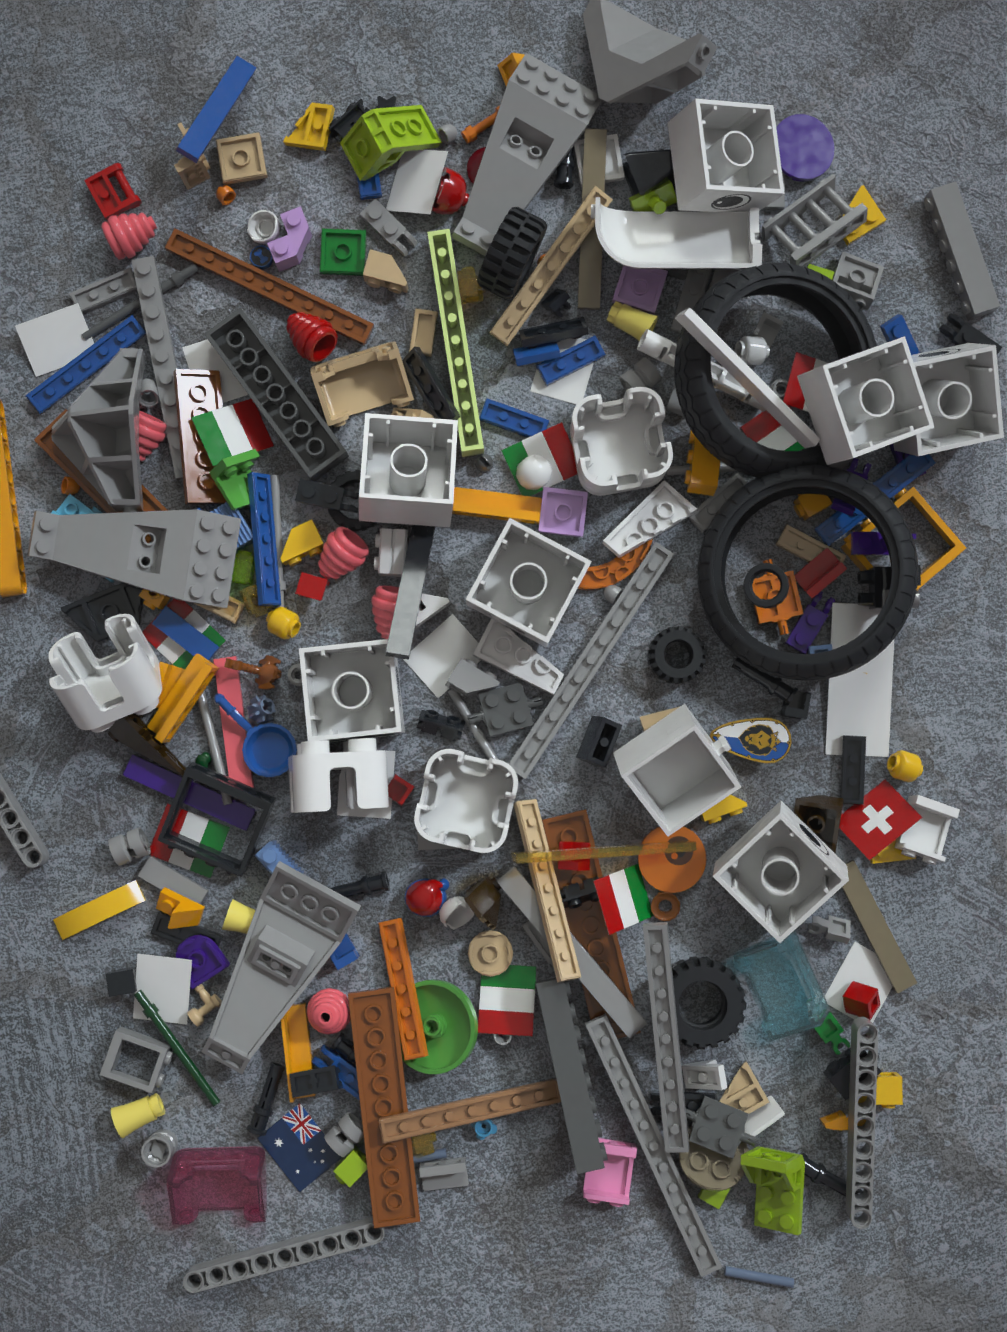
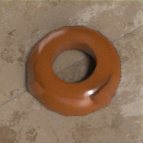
[651,891,681,921]

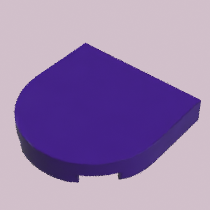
[176,935,230,989]

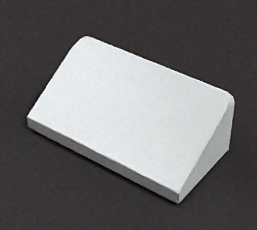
[745,1096,785,1140]

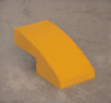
[819,1110,866,1130]

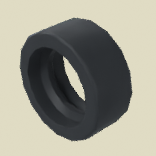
[743,563,789,609]

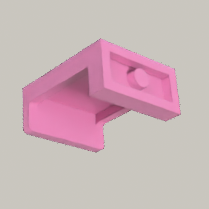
[582,1138,637,1207]

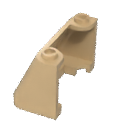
[310,342,414,427]

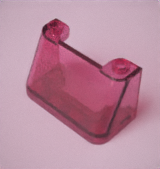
[166,1146,267,1225]

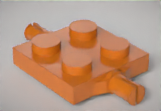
[752,559,804,636]

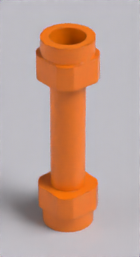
[461,106,500,144]

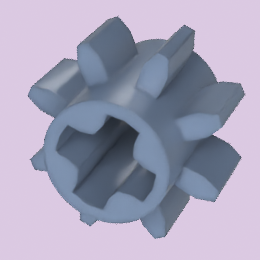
[246,695,276,724]

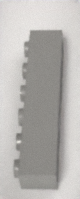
[924,181,1000,321]

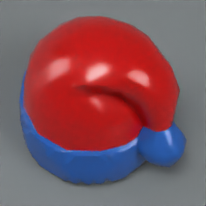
[404,878,449,917]

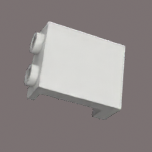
[894,795,960,865]

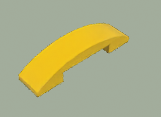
[53,880,146,940]

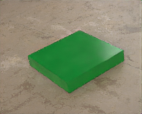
[320,229,367,276]

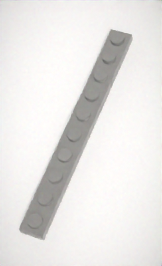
[131,256,183,480]
[643,922,689,1153]

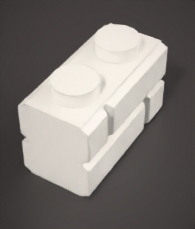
[374,528,408,577]

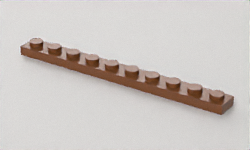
[165,228,374,346]

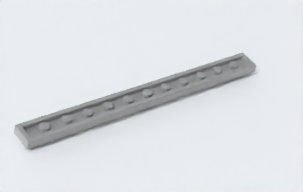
[509,542,674,779]
[585,1013,722,1277]

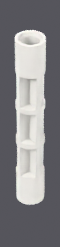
[637,329,774,412]

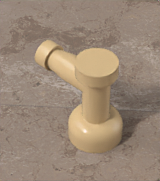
[187,984,222,1027]

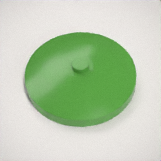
[399,979,478,1074]

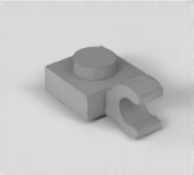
[808,915,851,944]

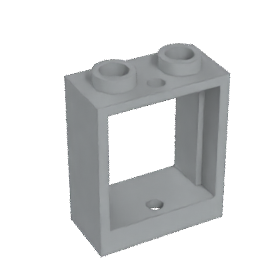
[100,1027,173,1093]

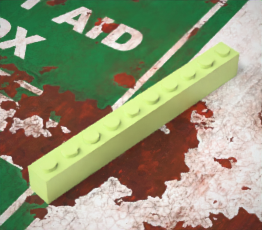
[427,229,484,457]

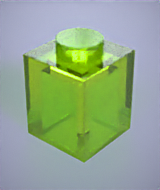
[231,550,255,586]

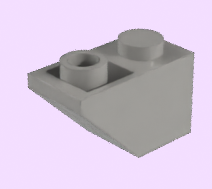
[445,658,500,697]

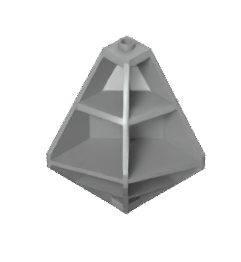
[583,0,717,104]
[52,348,145,512]

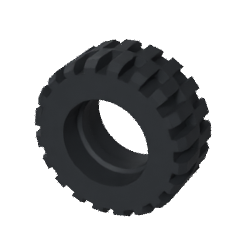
[477,207,548,300]
[672,956,747,1049]

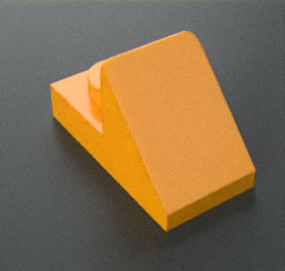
[156,887,205,929]

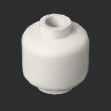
[735,336,770,366]

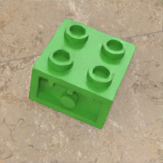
[209,449,260,511]

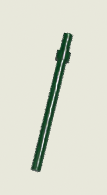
[134,990,220,1107]

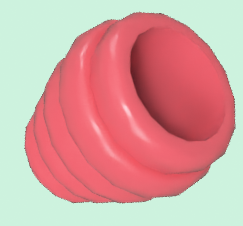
[101,213,157,260]
[139,410,167,462]
[318,527,369,580]
[371,585,399,639]
[306,988,351,1035]

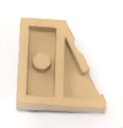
[719,1062,769,1114]

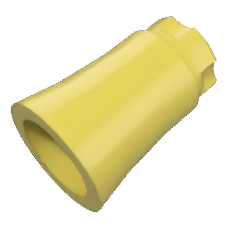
[607,301,658,341]
[222,899,255,934]
[111,1093,165,1138]

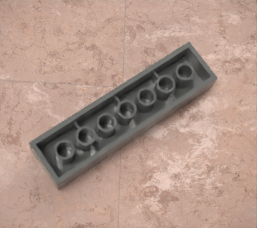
[204,308,349,482]
[536,977,608,1174]

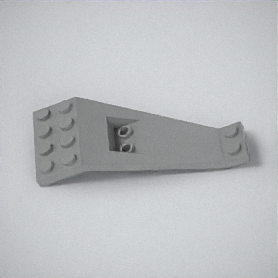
[452,53,602,256]
[27,509,241,608]
[202,861,361,1074]

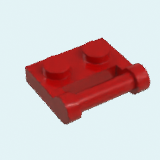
[84,163,142,221]

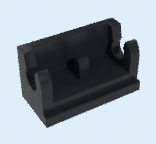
[289,1065,343,1098]

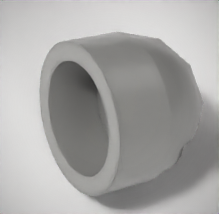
[438,124,457,144]
[604,585,623,605]
[494,1034,512,1045]

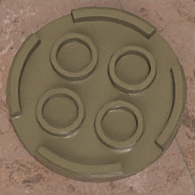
[679,1126,749,1191]

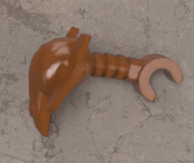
[224,655,282,690]

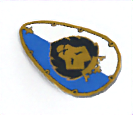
[710,718,792,763]

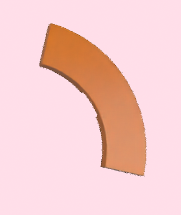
[578,538,653,590]

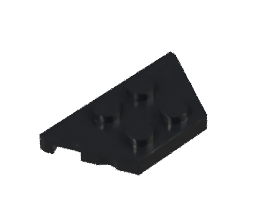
[60,583,143,642]

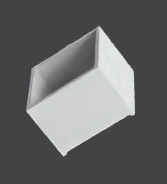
[613,704,741,836]

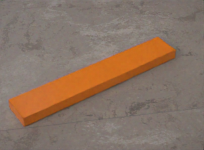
[378,918,429,1061]

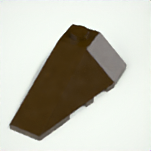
[108,713,186,777]
[794,795,844,854]
[464,875,501,930]

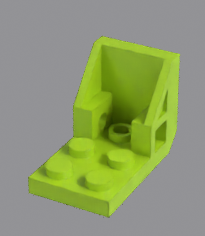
[340,105,442,181]
[741,1146,805,1235]

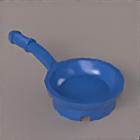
[214,694,297,777]

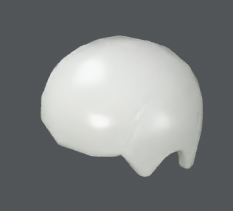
[247,210,281,245]
[516,454,552,490]
[439,896,474,930]

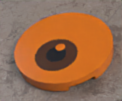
[638,826,706,893]

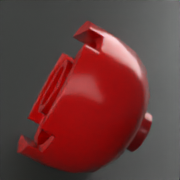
[432,167,469,215]

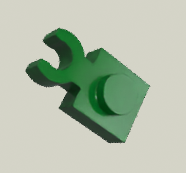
[811,1011,850,1055]

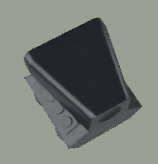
[622,149,676,197]

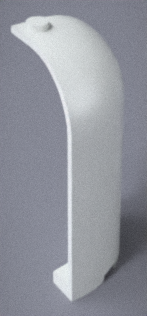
[591,197,762,269]

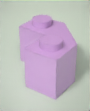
[267,206,312,272]

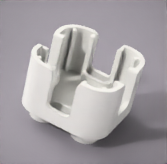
[570,387,673,496]
[49,614,162,733]
[288,738,389,813]
[414,749,518,853]

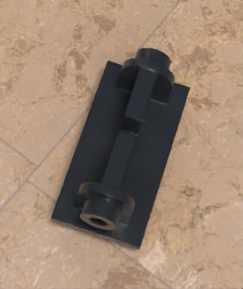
[329,99,370,144]
[417,710,465,741]
[560,876,602,909]

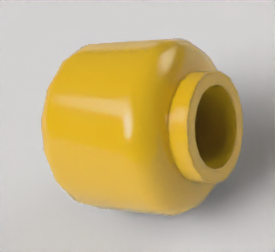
[266,607,301,640]
[887,750,923,782]

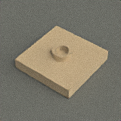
[216,132,268,185]

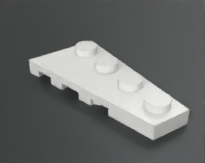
[603,480,697,558]
[473,618,564,696]

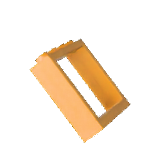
[840,487,966,590]

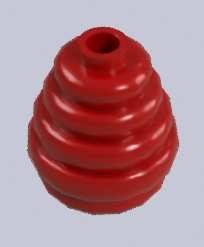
[286,312,338,363]

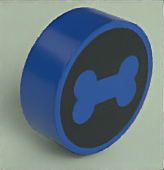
[250,245,273,270]

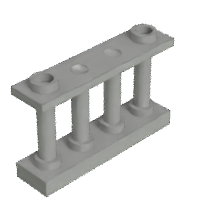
[762,174,868,267]

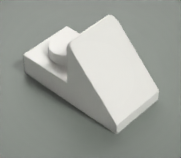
[415,594,451,629]
[682,1060,727,1090]

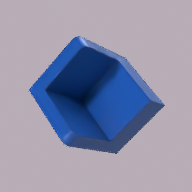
[330,933,360,970]

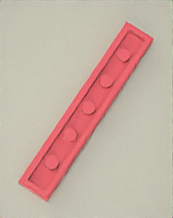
[213,656,254,788]

